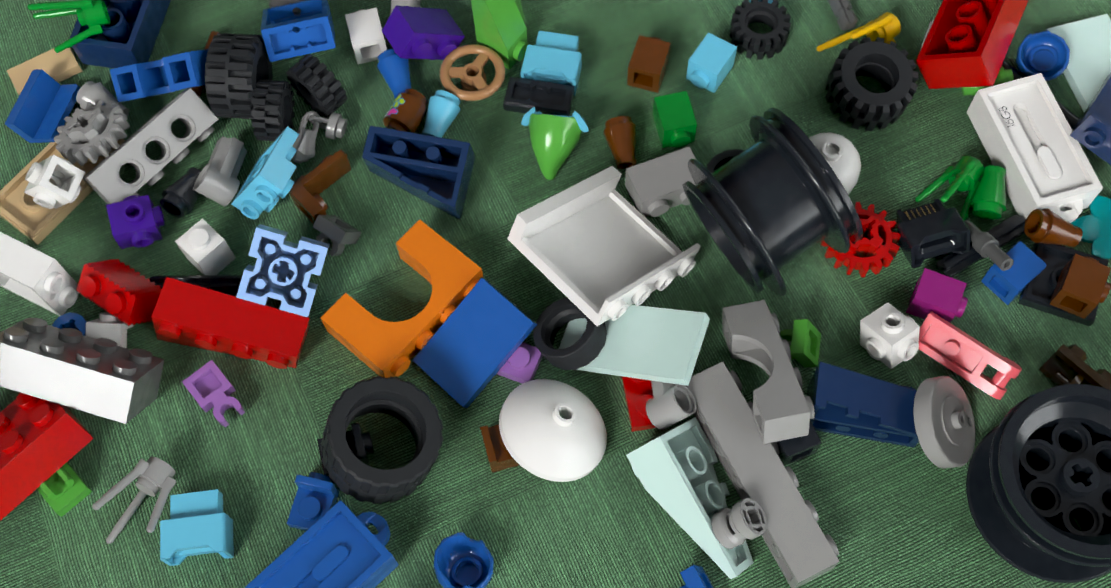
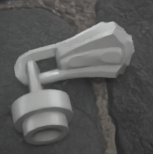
[292,111,347,163]

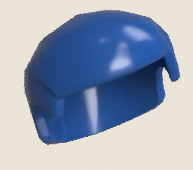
[1016,30,1070,81]
[434,532,494,588]

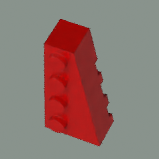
[151,277,310,369]

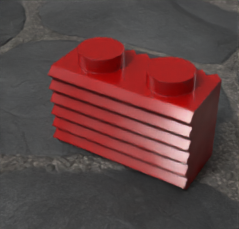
[76,259,162,326]

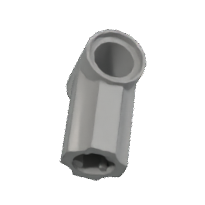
[193,136,247,207]
[646,381,696,430]

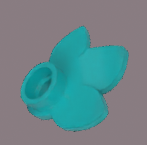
[1071,195,1111,259]

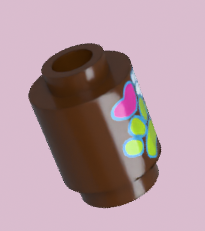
[383,89,428,133]

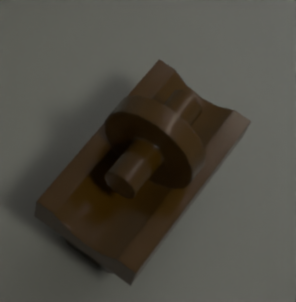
[1039,344,1111,390]

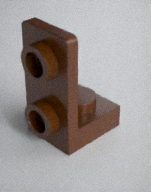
[289,149,351,232]

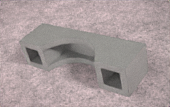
[722,300,815,444]

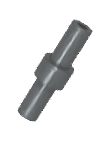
[964,220,1014,271]

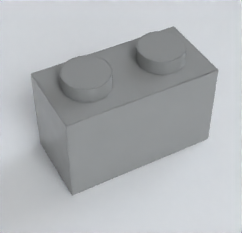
[625,146,696,217]

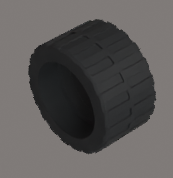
[321,376,443,504]

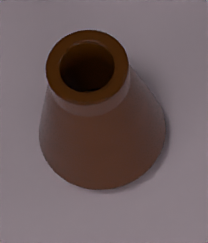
[603,116,637,169]
[1024,209,1083,247]

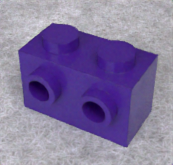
[382,5,465,60]

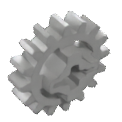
[54,100,130,166]

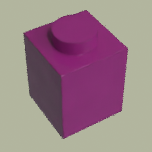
[906,268,968,323]

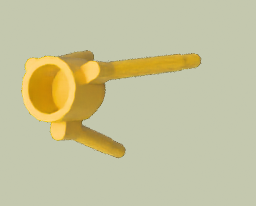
[816,12,901,52]

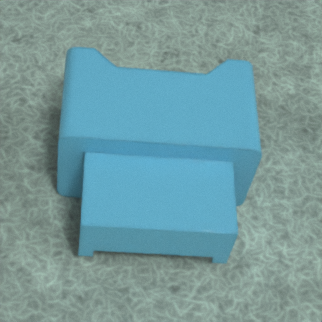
[520,31,582,96]
[160,489,234,566]

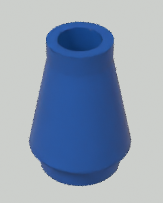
[377,49,412,99]

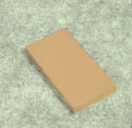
[0,134,125,245]

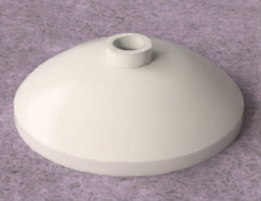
[499,379,607,482]

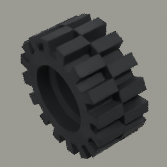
[730,0,791,60]
[286,54,348,118]
[251,80,295,141]

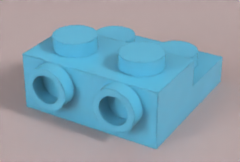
[231,126,299,220]

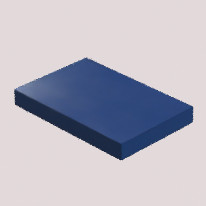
[412,278,537,408]

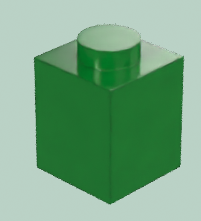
[652,91,697,148]

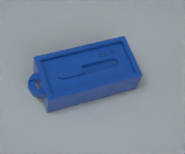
[245,500,399,588]

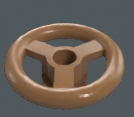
[440,44,505,101]

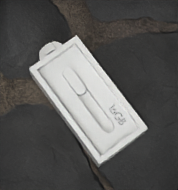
[967,73,1103,223]

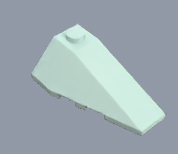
[626,417,754,579]

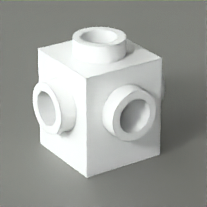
[24,155,85,209]
[860,302,920,369]

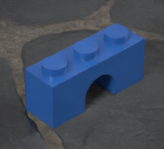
[110,49,208,103]

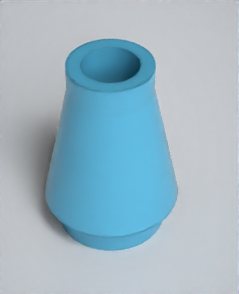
[422,90,461,138]

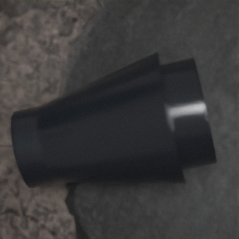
[160,167,201,218]

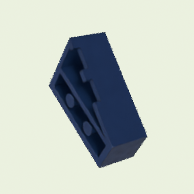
[362,126,475,220]
[807,361,919,447]

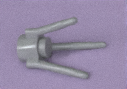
[92,456,177,544]

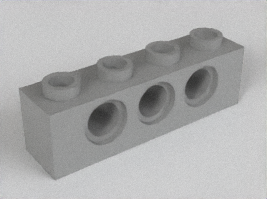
[83,88,218,204]

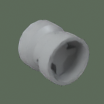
[711,498,767,549]

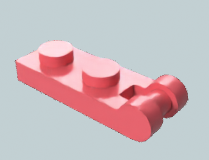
[919,312,1022,400]

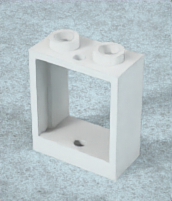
[0,232,79,316]

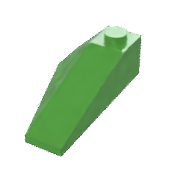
[471,0,529,70]

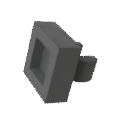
[313,215,362,256]

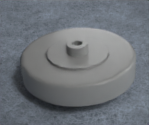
[913,376,975,469]

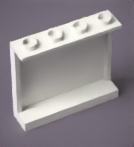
[507,166,701,327]

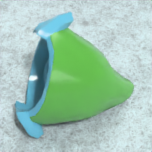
[521,107,589,180]

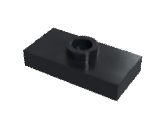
[503,76,575,116]

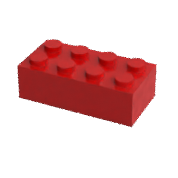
[916,0,1029,89]
[0,393,94,521]

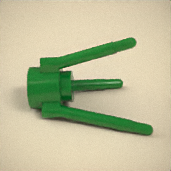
[27,0,110,53]
[915,156,984,221]

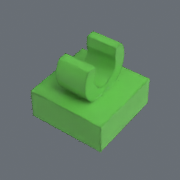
[780,319,821,368]
[37,463,92,517]

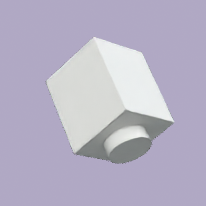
[345,7,387,64]
[175,218,236,275]

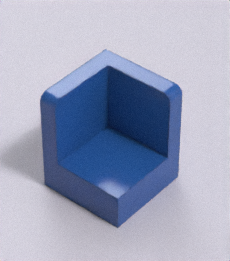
[981,241,1047,305]

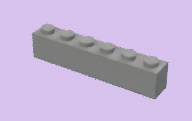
[686,362,840,588]

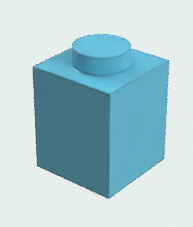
[686,32,737,93]

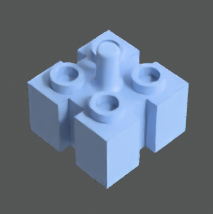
[236,224,329,317]

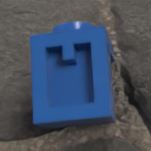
[287,472,339,531]

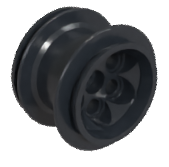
[683,108,863,296]
[966,384,1111,583]

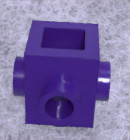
[106,195,166,249]

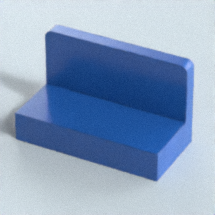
[5,69,81,143]

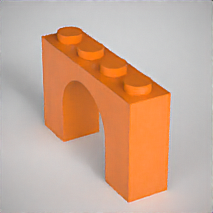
[320,219,484,378]

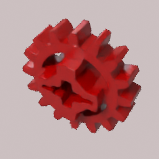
[821,202,901,278]

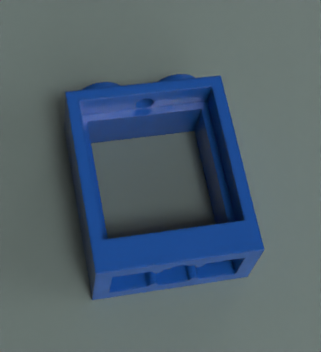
[261,0,336,62]

